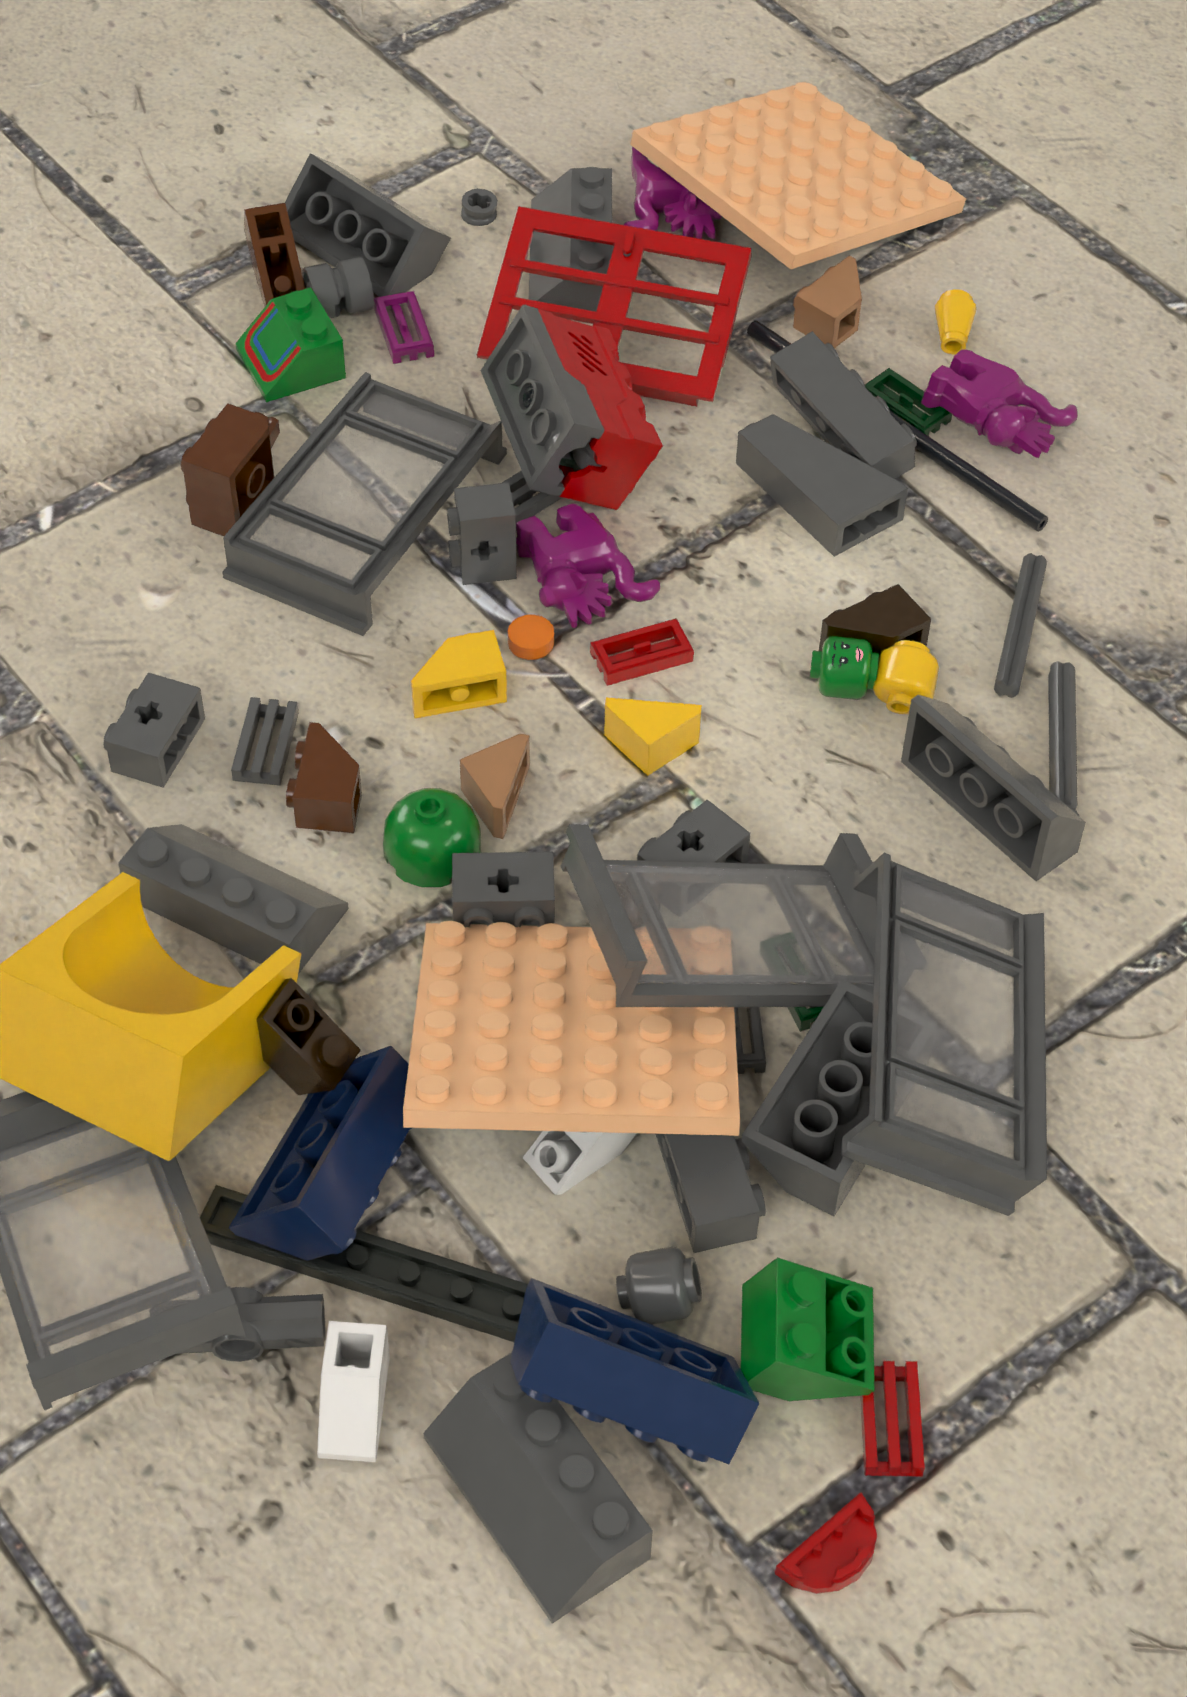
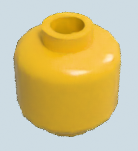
[873,640,939,714]

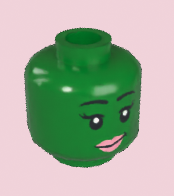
[810,636,879,700]

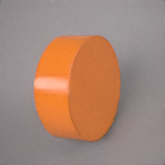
[508,614,554,660]

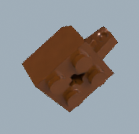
[181,403,280,536]

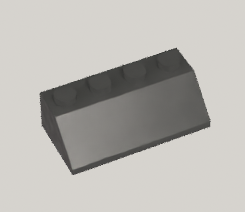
[285,153,451,297]
[528,167,612,312]
[901,695,1086,881]
[118,824,349,974]
[741,979,937,1216]
[423,1353,653,1623]

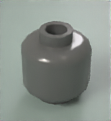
[616,1247,702,1325]

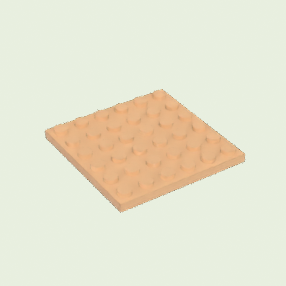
[630,82,966,269]
[403,921,740,1136]

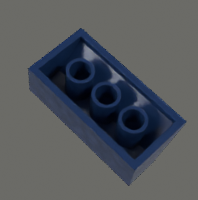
[229,1046,412,1261]
[510,1278,759,1465]

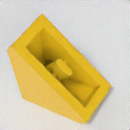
[604,697,702,776]

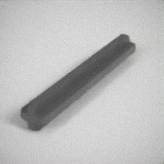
[994,553,1047,698]
[1048,661,1078,810]

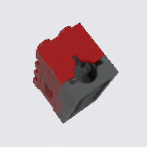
[480,305,663,510]

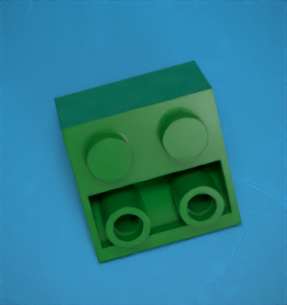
[740,1257,875,1401]

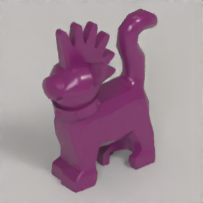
[624,147,723,239]
[921,349,1078,458]
[516,503,660,628]

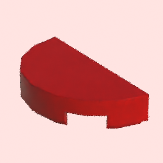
[775,1492,877,1594]

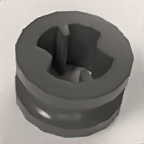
[461,188,498,226]

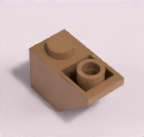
[793,255,862,348]

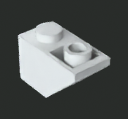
[523,1131,637,1195]
[317,1321,390,1462]

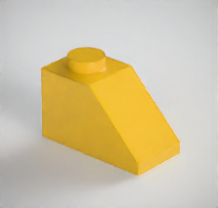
[411,630,507,718]

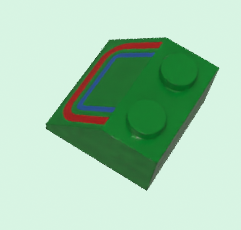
[235,287,346,403]

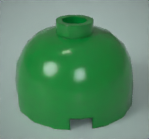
[383,788,481,887]

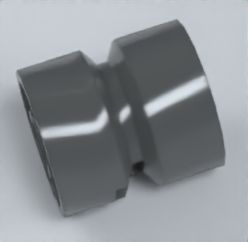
[303,256,374,319]

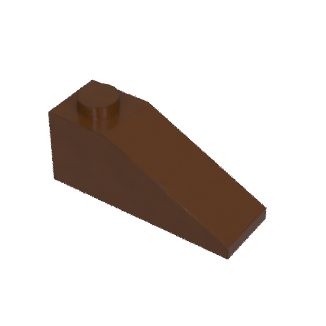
[244,203,305,307]

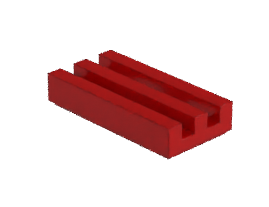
[590,618,694,686]
[860,1361,925,1477]

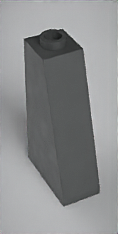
[736,414,908,557]

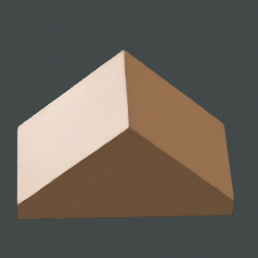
[460,733,530,839]

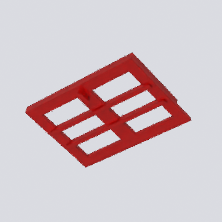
[477,206,752,407]

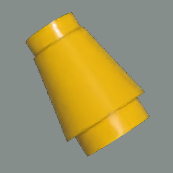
[935,289,977,354]

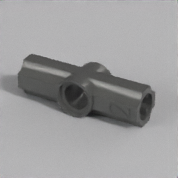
[150,1287,325,1362]

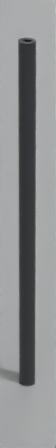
[747,320,1048,532]

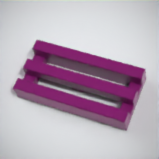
[374,291,434,364]

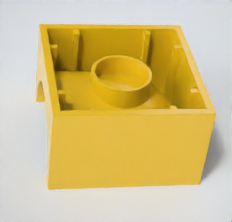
[0,872,301,1161]

